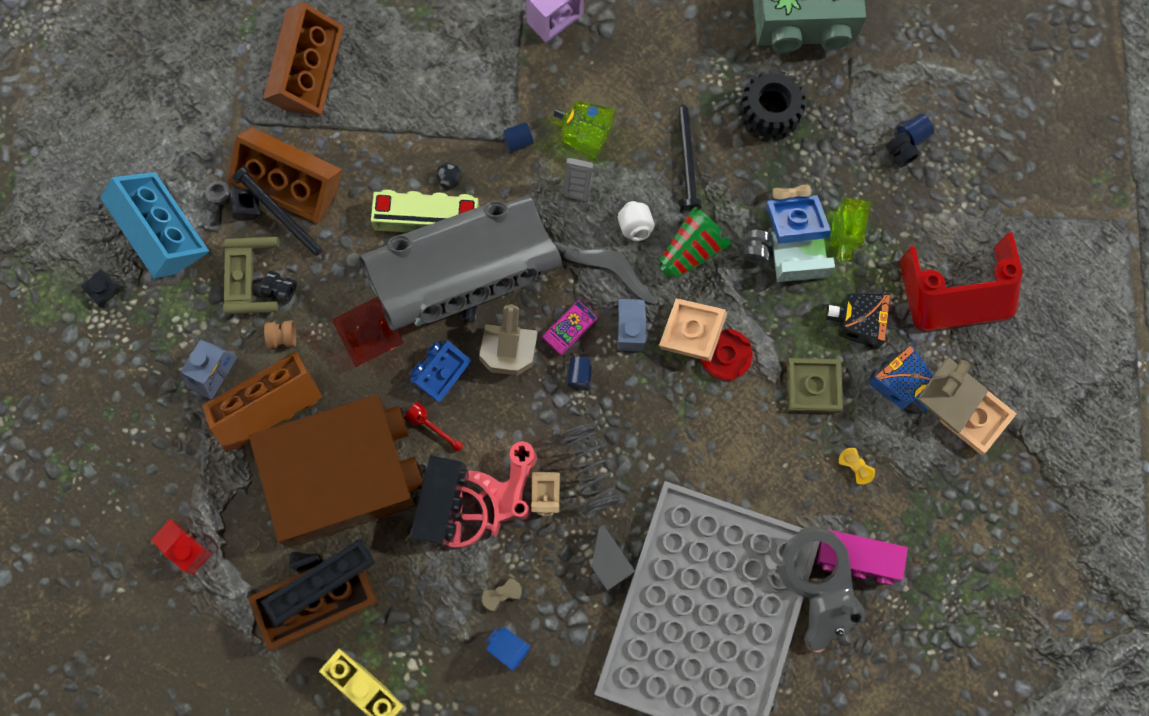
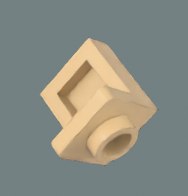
[531,472,560,516]

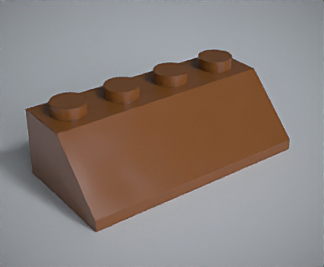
[263,2,344,116]
[227,128,343,223]
[202,351,323,453]

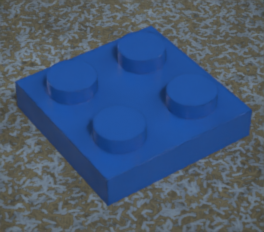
[767,195,831,244]

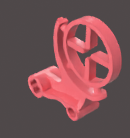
[448,441,537,548]

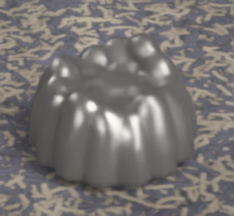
[205,181,230,205]

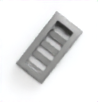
[563,158,593,201]

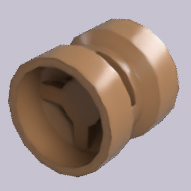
[264,320,296,349]

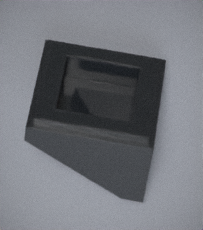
[289,552,322,571]

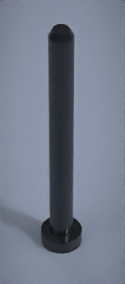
[679,105,702,211]
[232,166,322,256]

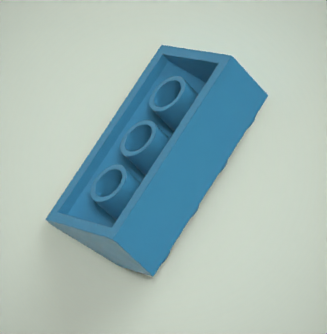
[100,172,209,278]

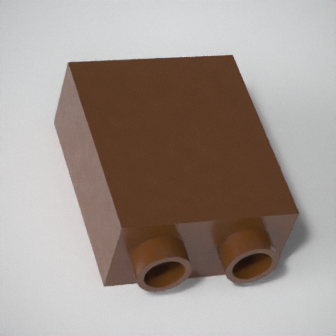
[249,394,424,549]

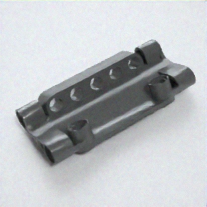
[359,195,562,331]

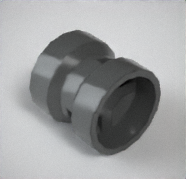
[743,230,773,264]

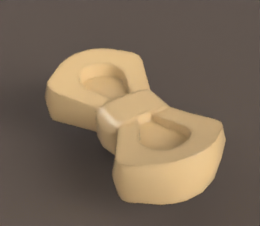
[772,185,811,200]

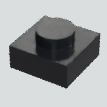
[81,269,121,307]

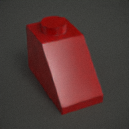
[152,518,212,575]

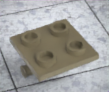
[917,357,988,433]

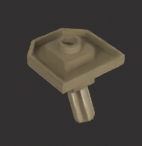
[479,304,538,375]

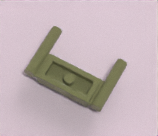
[223,237,279,314]

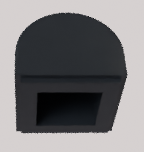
[230,188,260,221]

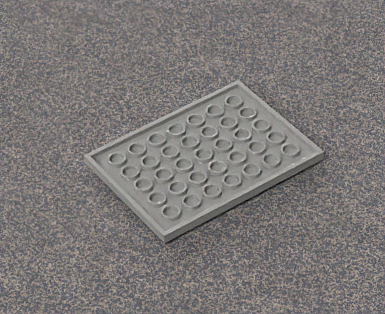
[594,481,820,716]

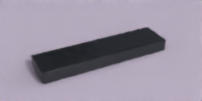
[261,539,376,627]

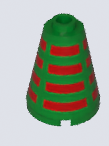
[659,207,731,279]

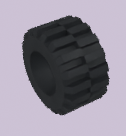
[739,70,806,141]

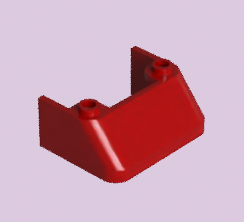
[899,232,1023,332]

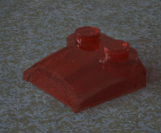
[331,296,404,367]

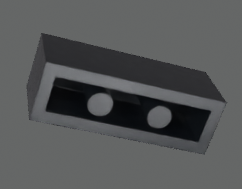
[410,455,469,546]

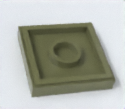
[787,358,843,413]

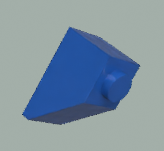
[486,627,531,671]

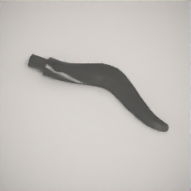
[554,241,658,304]

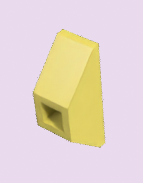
[319,649,404,716]

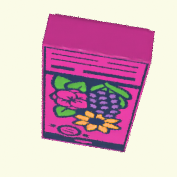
[542,300,597,356]

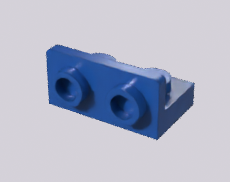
[409,340,472,403]

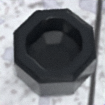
[436,162,462,190]

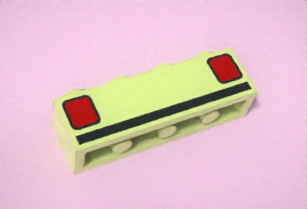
[371,190,479,232]

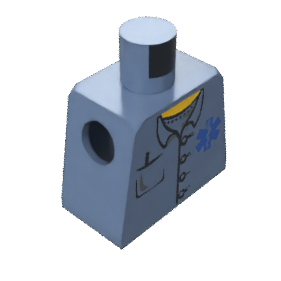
[181,340,238,400]

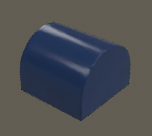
[897,113,934,147]
[503,122,534,153]
[568,357,592,390]

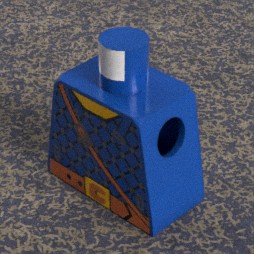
[869,345,933,412]

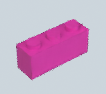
[815,529,908,586]

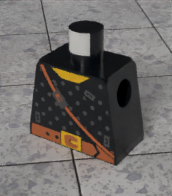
[825,293,891,349]

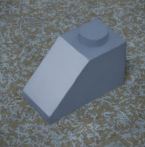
[617,299,646,352]

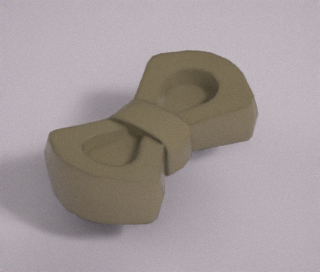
[482,578,522,612]

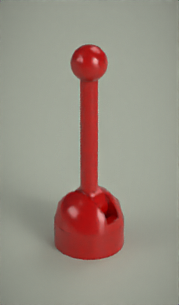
[404,402,463,451]

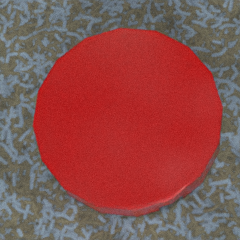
[700,329,753,381]

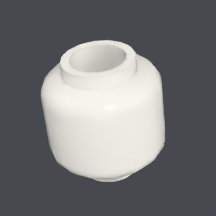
[618,201,655,241]

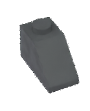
[590,525,635,592]

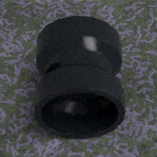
[885,132,921,168]
[260,271,297,305]

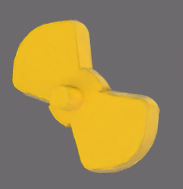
[839,448,875,484]

